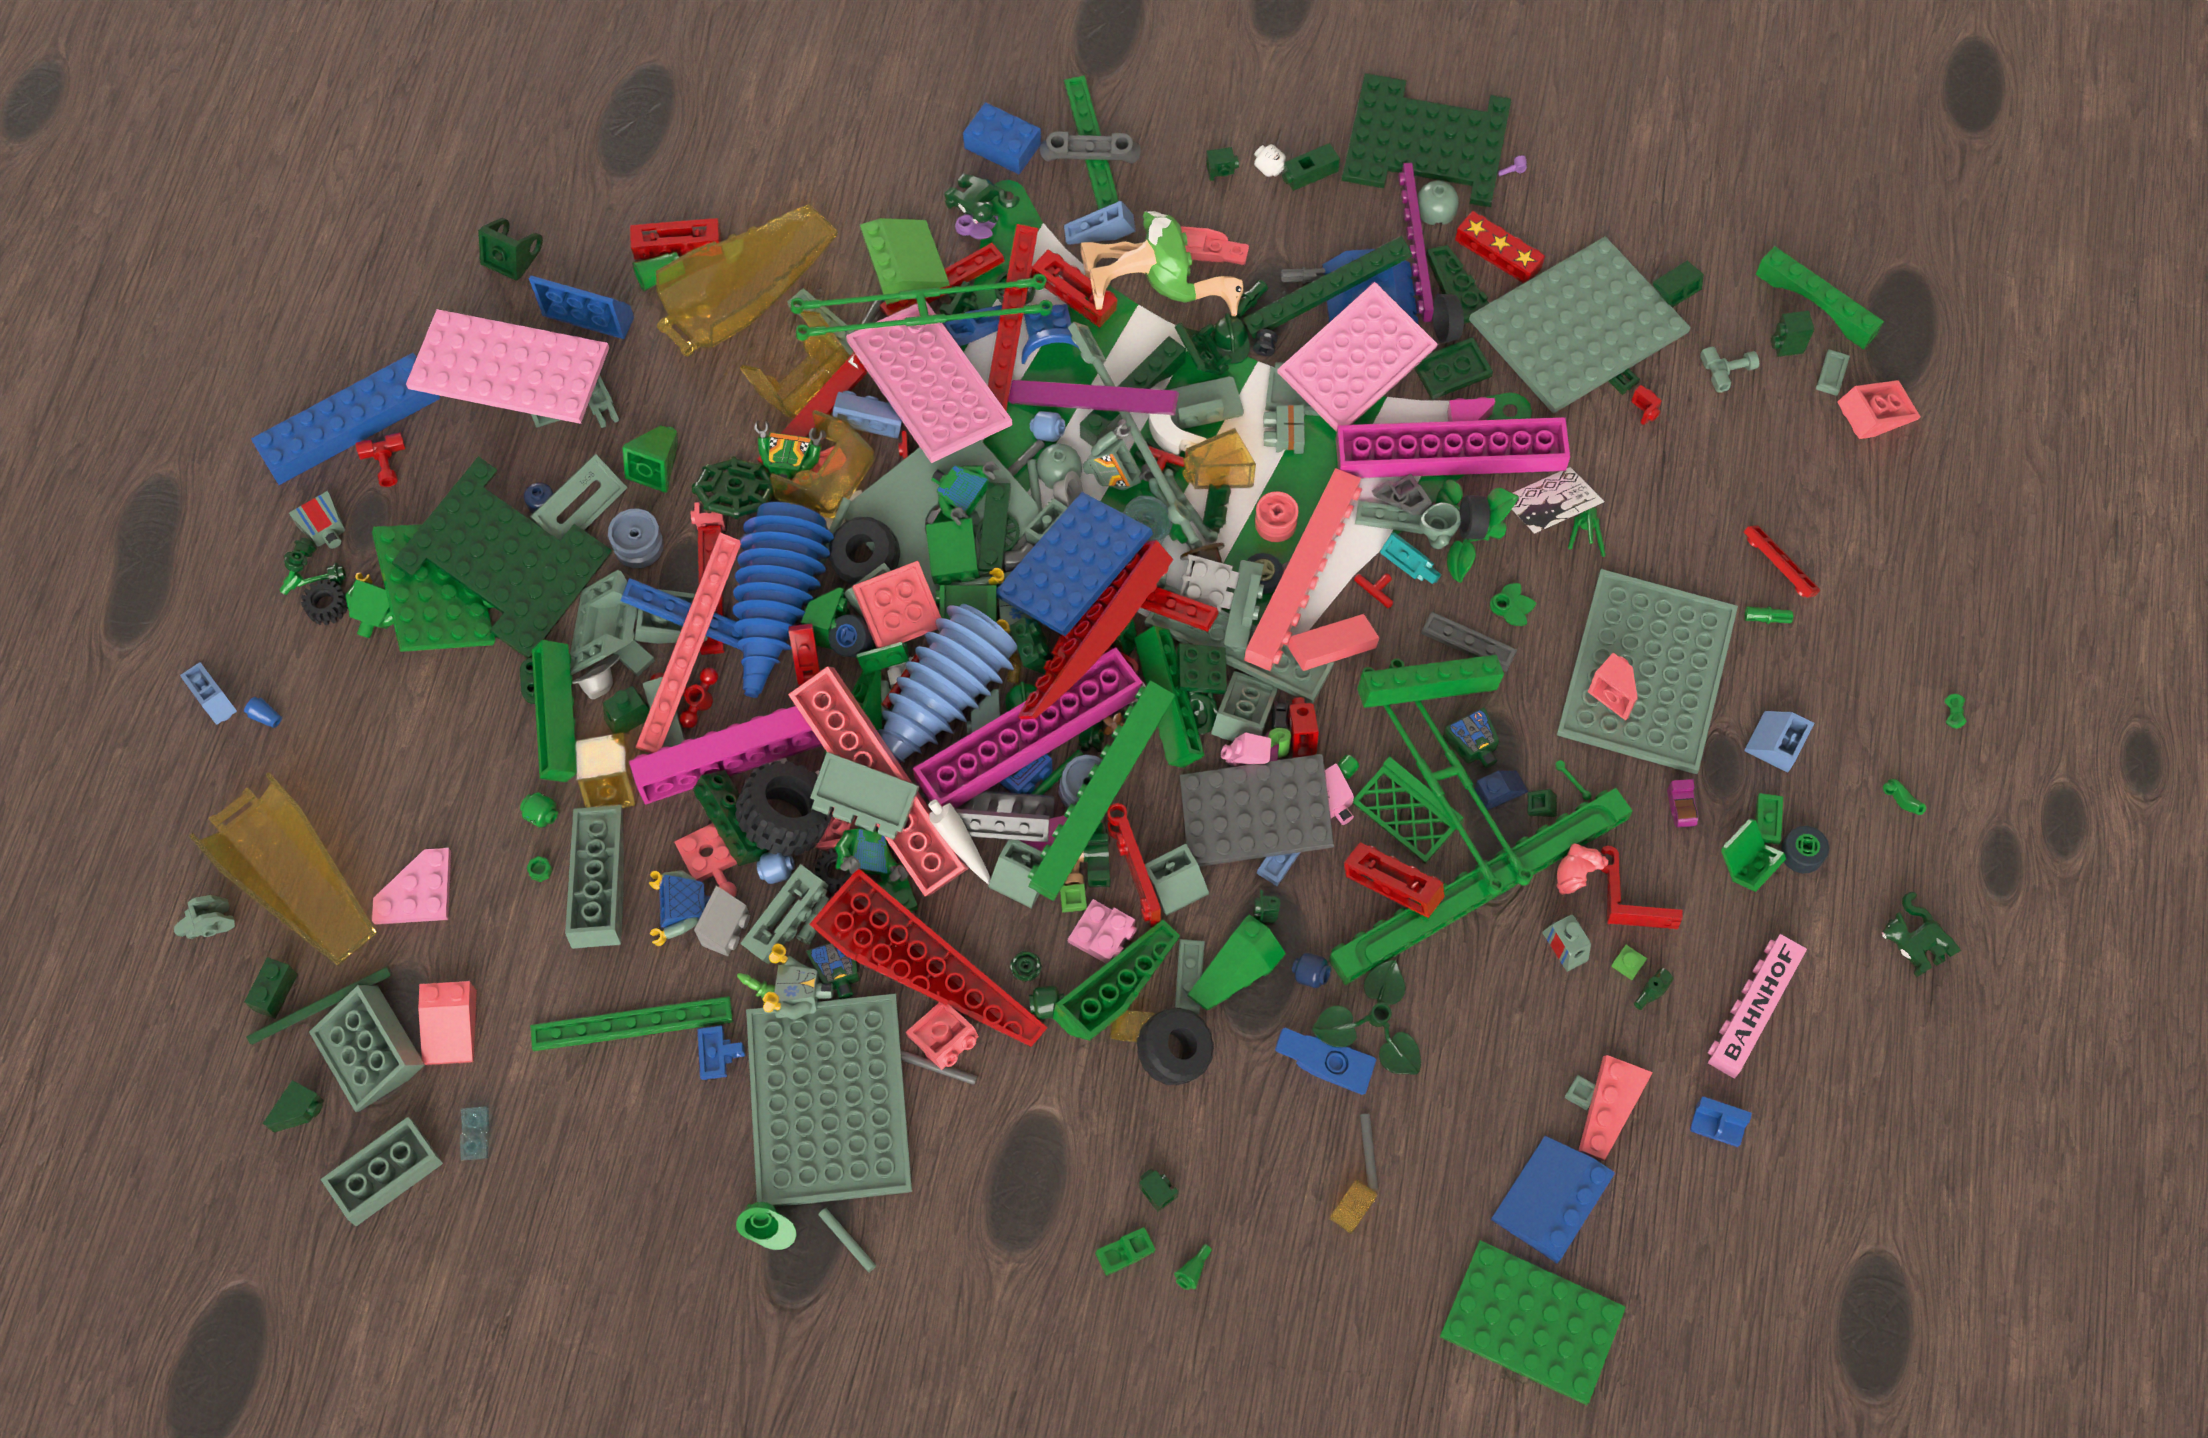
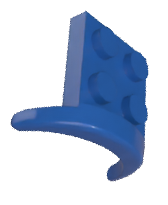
[1021,304,1079,364]

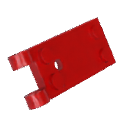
[1107,803,1161,928]

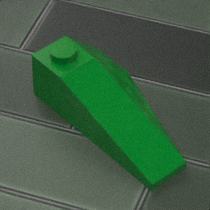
[1187,914,1286,1011]

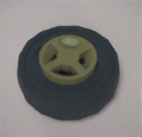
[1247,553,1284,594]

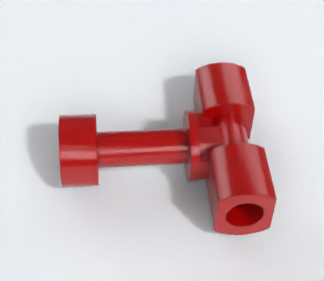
[355,432,405,487]

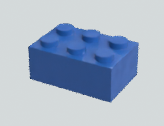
[963,102,1041,175]

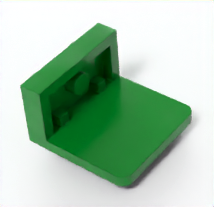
[1721,819,1786,892]

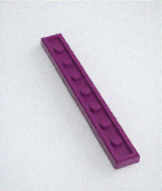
[1008,380,1179,415]

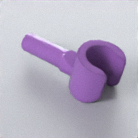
[1498,156,1527,176]

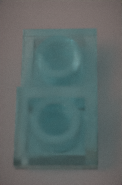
[460,1106,489,1160]

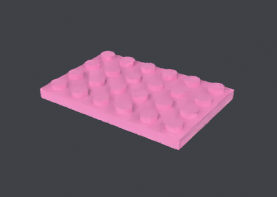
[1277,282,1438,432]

